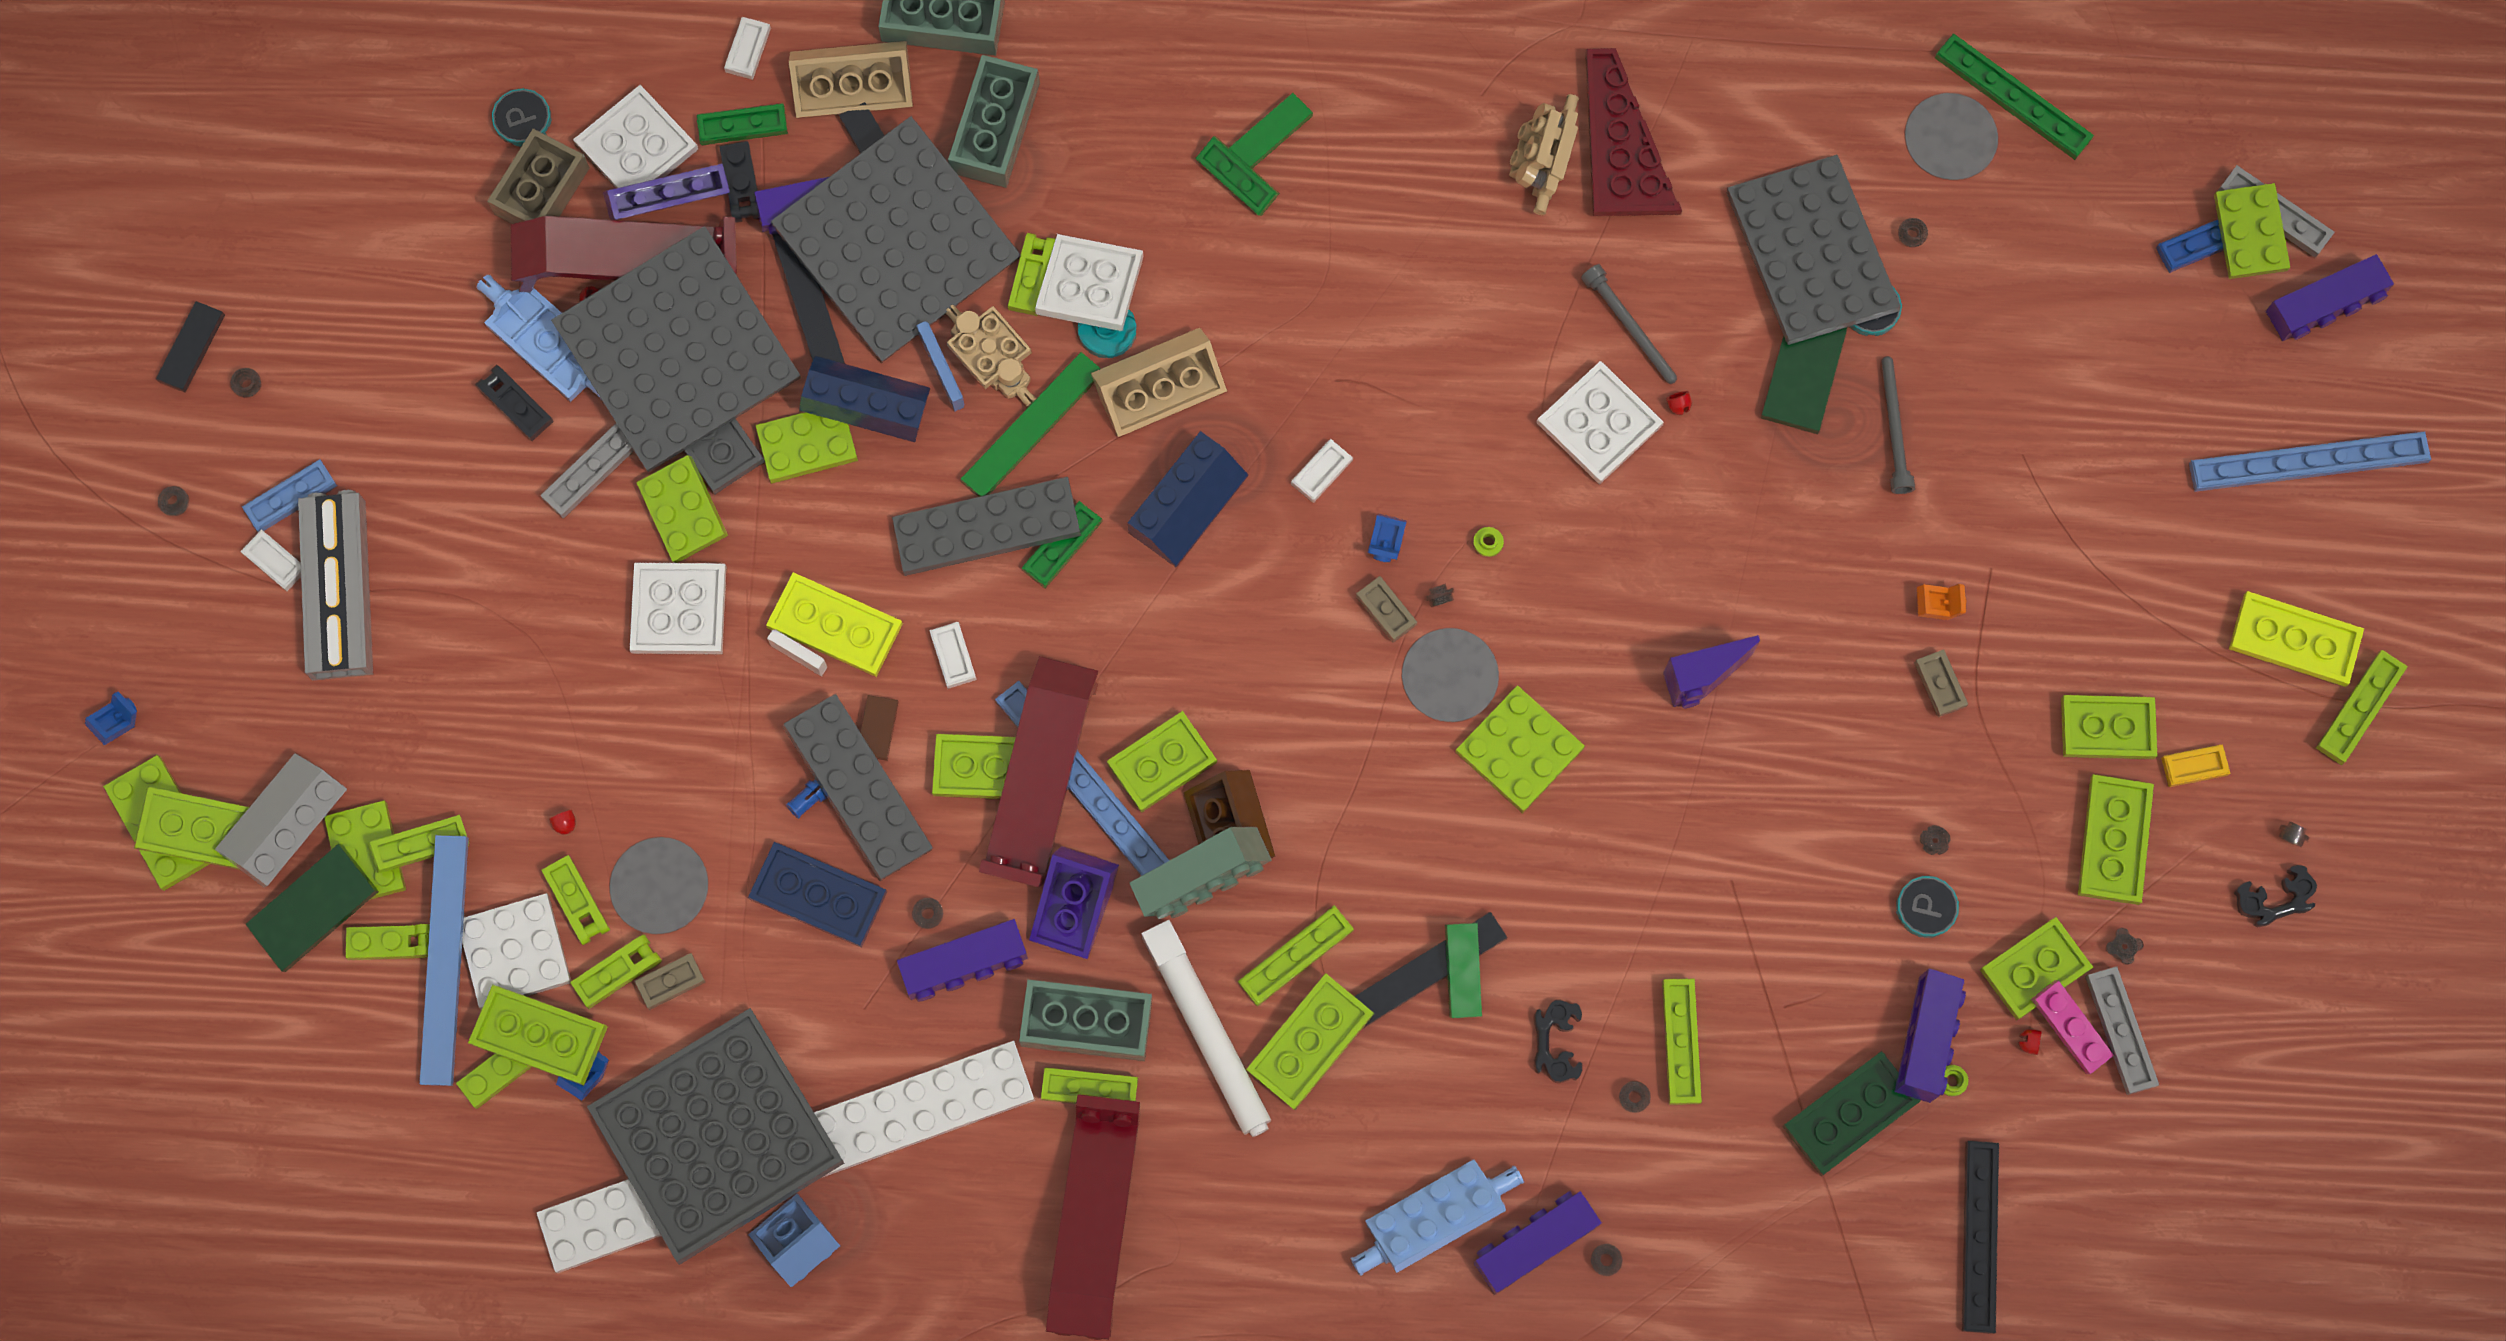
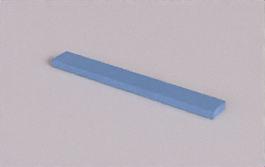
[2189,432,2431,492]
[995,681,1170,876]
[420,835,469,1086]

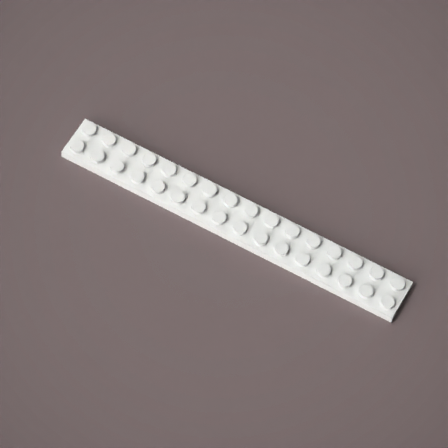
[536,1041,1035,1273]

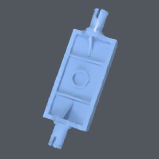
[477,275,600,402]
[1350,1159,1524,1276]

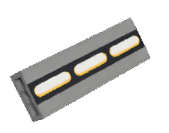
[298,490,373,681]

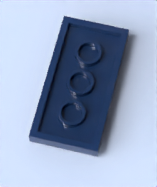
[748,842,887,948]

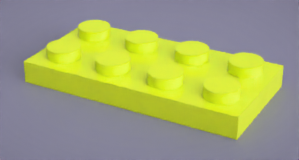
[766,572,903,677]
[2229,591,2364,687]

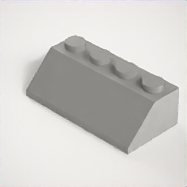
[214,753,347,888]

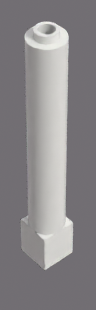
[1141,920,1271,1137]

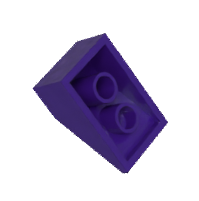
[1663,635,1760,709]
[1029,846,1119,959]

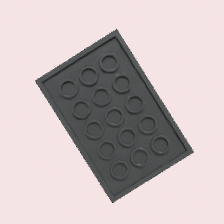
[1726,155,1901,345]

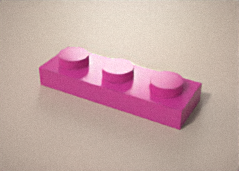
[2031,980,2114,1074]

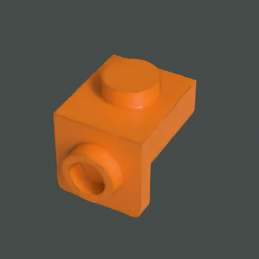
[1917,584,1967,620]

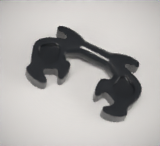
[2234,865,2317,927]
[1534,1000,1582,1083]

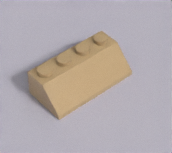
[789,41,913,118]
[1091,328,1227,437]

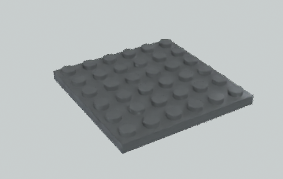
[771,116,1021,363]
[551,226,801,472]
[587,1008,845,1265]

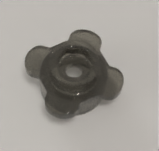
[2106,928,2144,965]

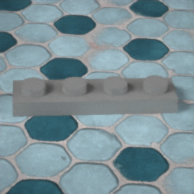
[2218,165,2335,258]
[540,423,634,519]
[2085,966,2159,1095]

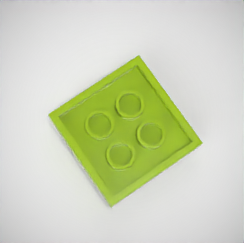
[1455,685,1585,813]

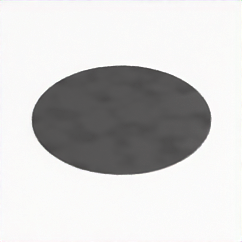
[1905,93,1998,180]
[1402,628,1499,722]
[610,837,708,934]

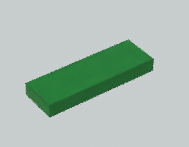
[1229,93,1313,169]
[697,103,788,146]
[1195,136,1280,216]
[1022,501,1103,589]
[1445,923,1482,1018]

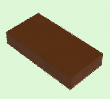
[861,695,899,761]

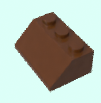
[1183,770,1275,858]

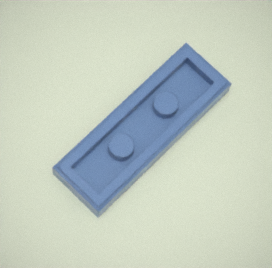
[916,321,965,412]
[242,459,337,532]

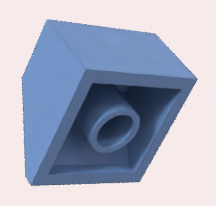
[748,1193,840,1287]

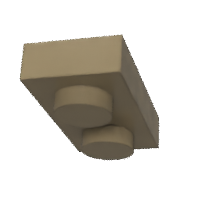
[1356,576,1417,643]
[1914,650,1968,718]
[635,953,706,1010]

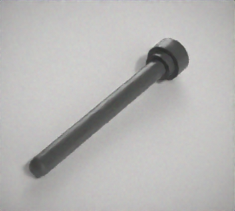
[1581,264,1677,384]
[1881,356,1915,494]

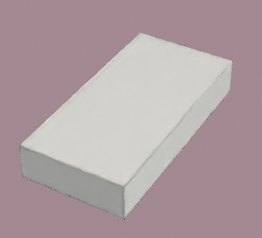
[724,17,771,80]
[1291,439,1353,503]
[240,529,301,591]
[929,622,977,689]
[767,630,827,677]

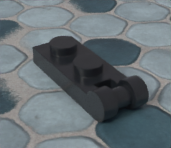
[719,141,759,223]
[475,364,554,441]

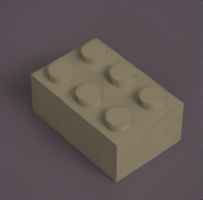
[487,129,590,224]

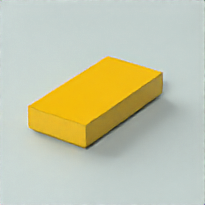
[2161,744,2231,787]

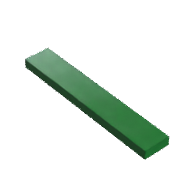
[1935,33,2094,160]
[961,352,1101,497]

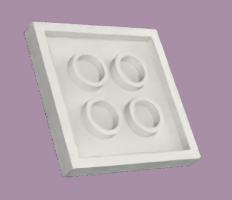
[573,85,698,188]
[1035,234,1143,331]
[1537,361,1664,485]
[630,563,727,654]
[462,893,571,1010]

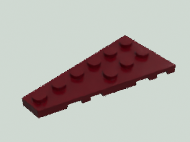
[1586,48,1682,216]

